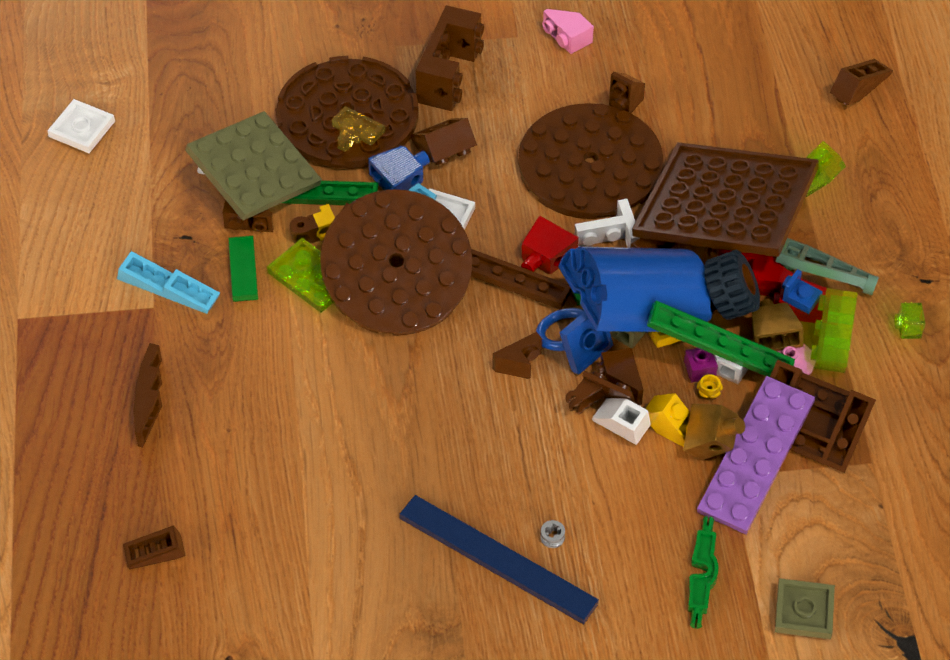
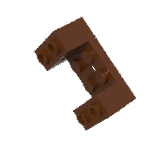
[416,5,484,111]

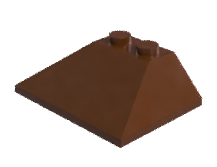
[770,360,876,473]

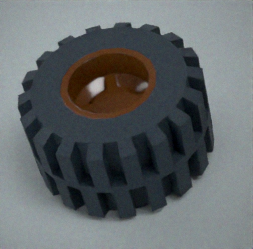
[704,250,760,320]

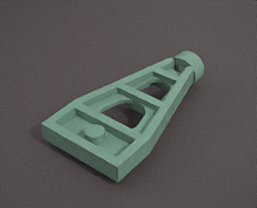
[775,238,879,296]

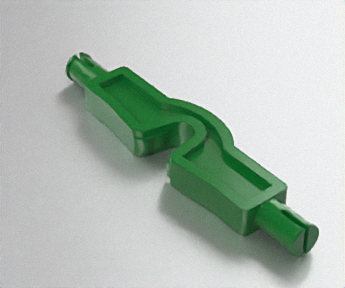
[688,516,719,629]

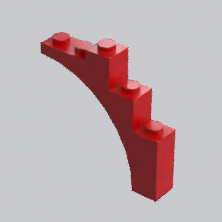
[718,249,843,326]

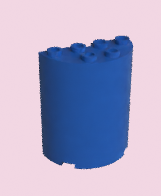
[558,246,712,332]

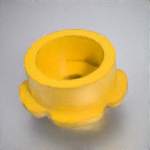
[697,374,723,399]

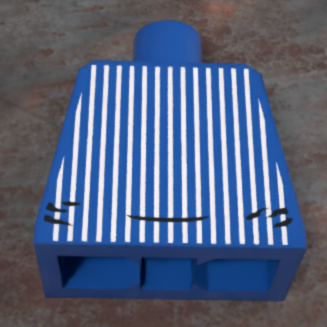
[368,146,430,190]

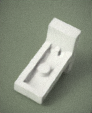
[574,199,640,248]

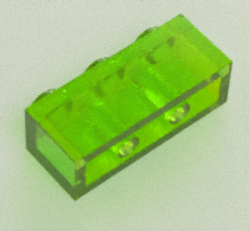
[810,288,858,373]

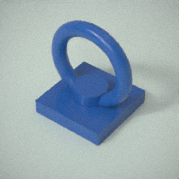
[536,308,614,375]

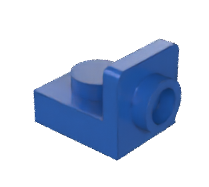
[782,269,823,314]

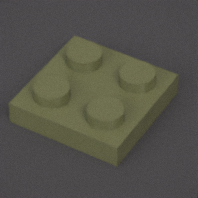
[775,578,835,639]

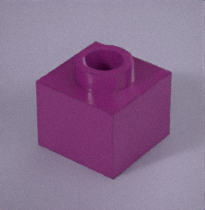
[684,348,718,383]

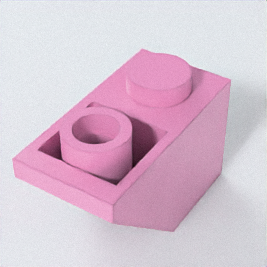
[542,9,594,54]

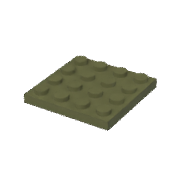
[185,111,322,220]

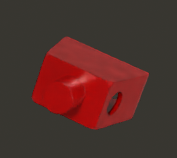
[521,216,579,274]

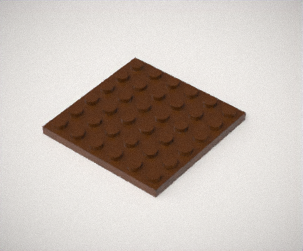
[632,142,819,257]

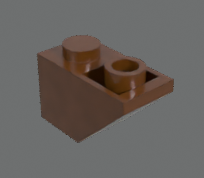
[609,71,645,113]
[222,200,274,232]

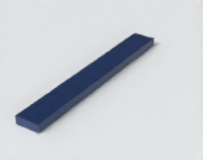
[400,495,599,625]

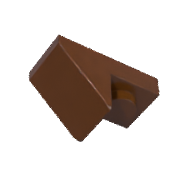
[492,332,542,379]

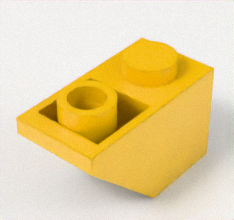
[645,393,690,447]

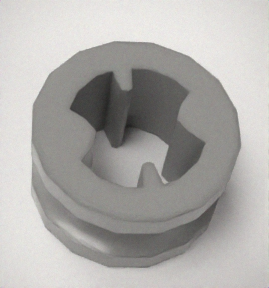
[540,520,565,548]

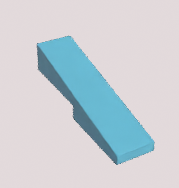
[117,251,220,314]

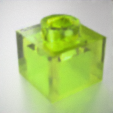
[894,303,925,339]

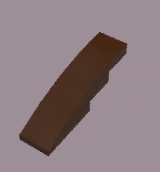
[133,343,162,448]

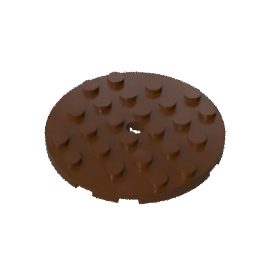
[276,56,419,168]
[518,103,663,219]
[320,189,472,336]

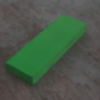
[229,236,258,302]

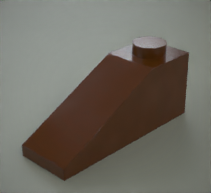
[830,59,893,105]

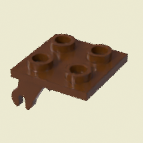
[566,371,636,414]

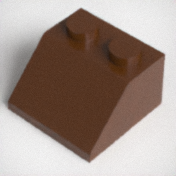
[411,118,477,165]

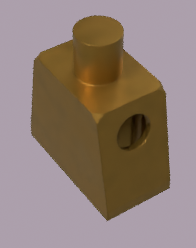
[752,299,803,351]
[683,404,745,460]

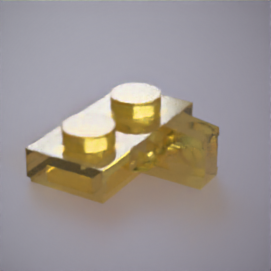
[332,106,385,152]

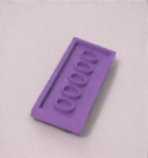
[697,376,815,535]

